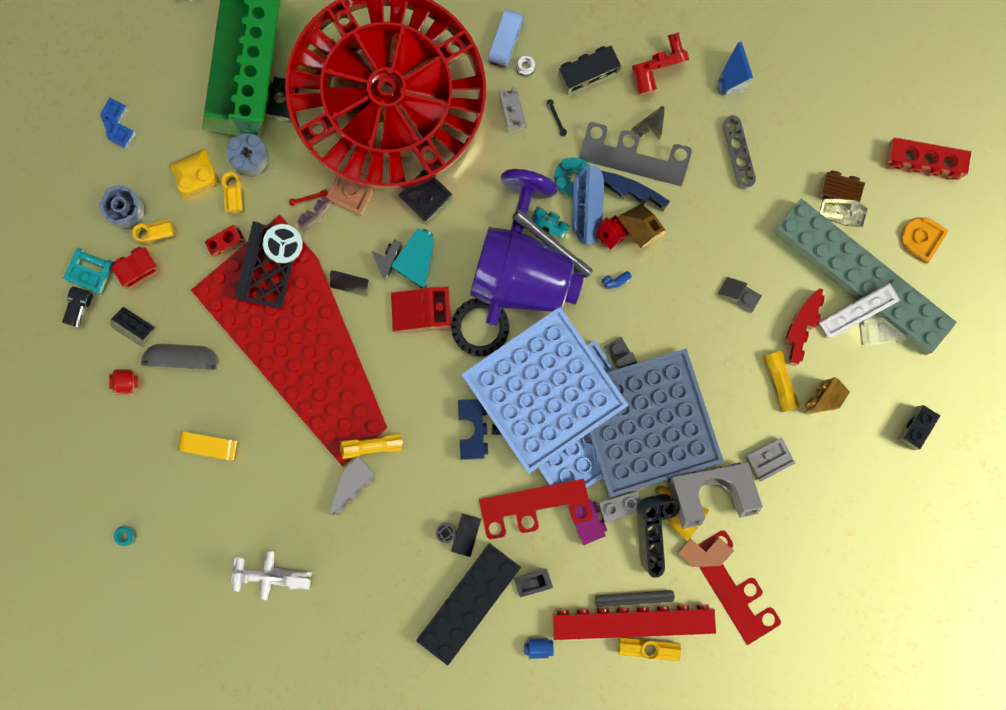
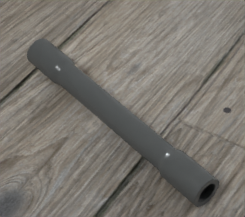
[512,209,593,278]

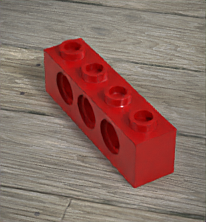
[885,137,972,180]

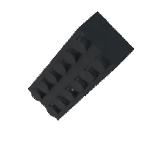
[416,542,521,666]

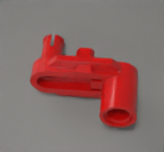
[632,32,690,94]

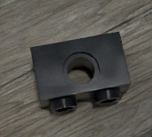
[265,77,299,123]
[897,405,941,450]

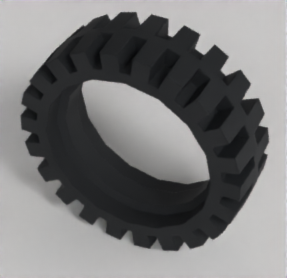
[451,298,509,357]

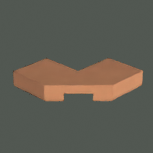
[677,537,734,567]

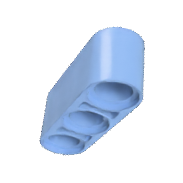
[488,9,524,67]

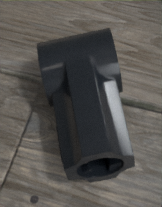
[62,286,93,328]

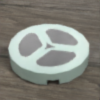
[263,224,303,264]

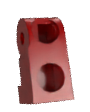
[205,225,246,257]

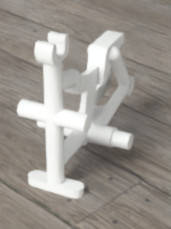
[231,551,312,600]

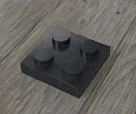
[398,169,453,223]

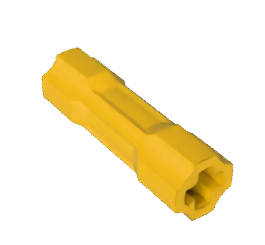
[765,351,800,412]
[340,433,403,459]

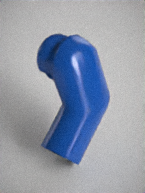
[602,271,632,289]

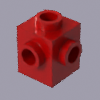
[595,215,630,250]

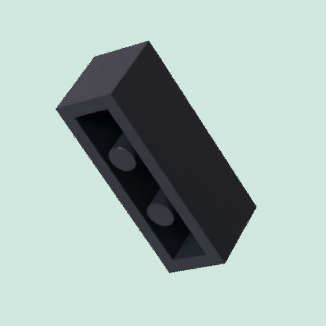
[558,45,621,95]

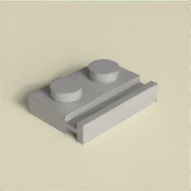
[746,438,795,482]

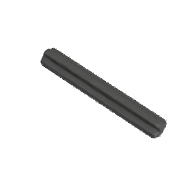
[595,590,675,607]

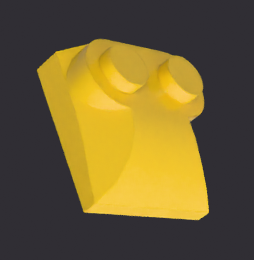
[169,149,220,199]

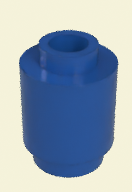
[524,638,554,659]

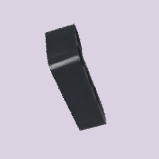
[637,494,680,578]

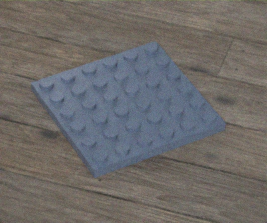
[589,348,724,498]

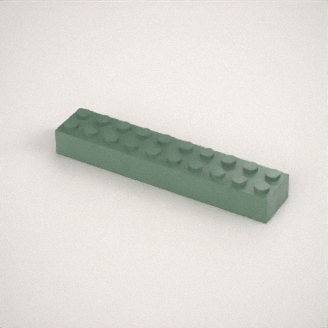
[772,198,957,355]

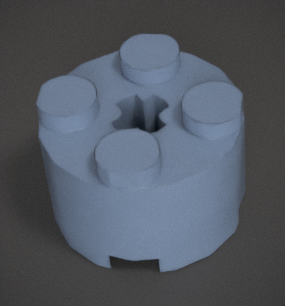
[227,133,270,177]
[99,185,145,228]

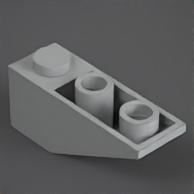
[329,457,376,515]

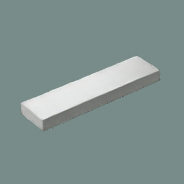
[819,282,900,339]

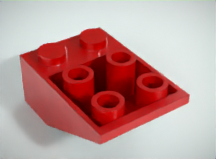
[391,287,451,332]

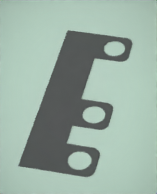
[579,122,692,186]

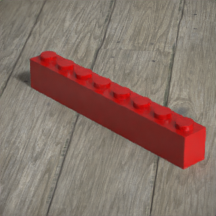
[553,604,716,640]

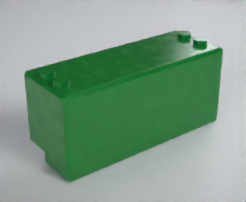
[202,0,281,137]

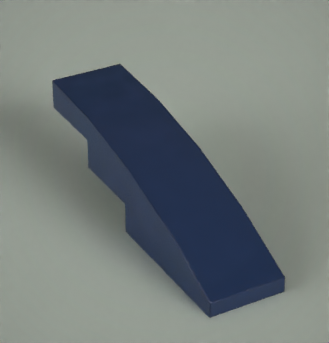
[601,170,670,212]

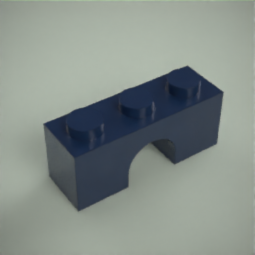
[458,399,488,460]

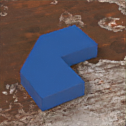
[101,97,136,149]

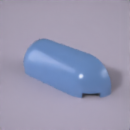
[572,166,604,245]

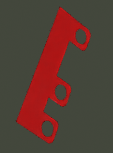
[479,479,592,539]
[698,530,781,645]

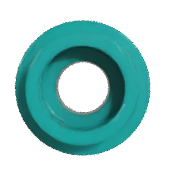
[114,526,135,546]

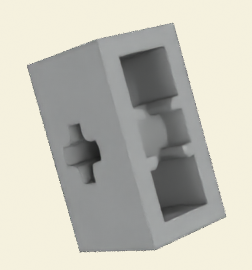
[598,491,640,522]

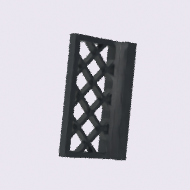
[235,221,293,310]

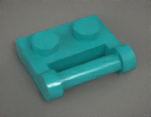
[63,248,114,294]

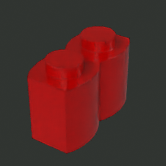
[111,247,159,289]

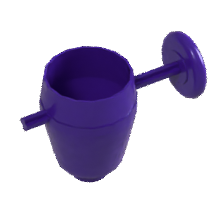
[470,169,584,326]

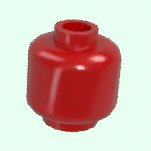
[109,369,138,395]

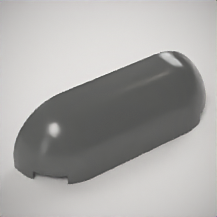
[141,344,219,370]

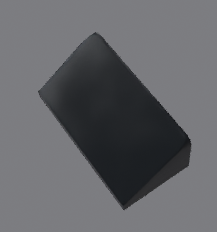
[330,270,371,296]
[110,307,155,347]
[451,513,481,557]

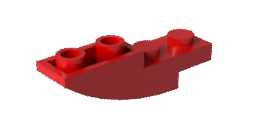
[784,288,825,366]

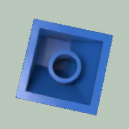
[718,41,753,96]

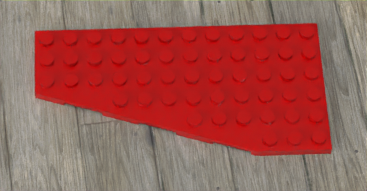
[191,214,388,467]

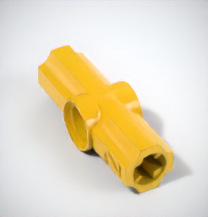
[619,637,681,661]

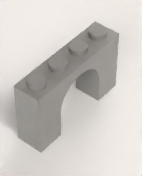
[669,462,763,529]

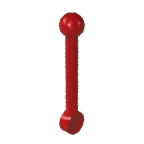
[289,189,328,206]

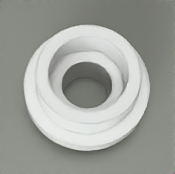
[516,55,535,75]

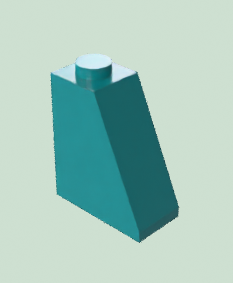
[391,228,435,289]

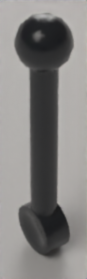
[547,99,567,137]

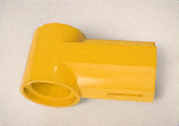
[222,172,243,213]
[132,219,174,245]

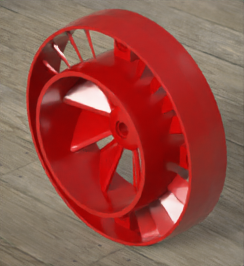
[285,0,486,190]

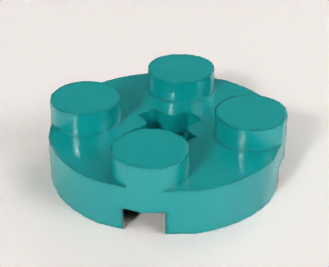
[554,157,590,197]
[531,206,570,237]

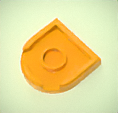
[901,217,949,264]

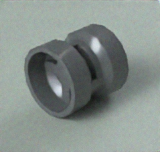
[436,523,456,543]

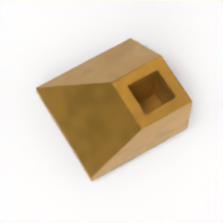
[618,204,666,248]
[804,377,850,415]

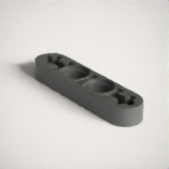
[723,115,756,190]

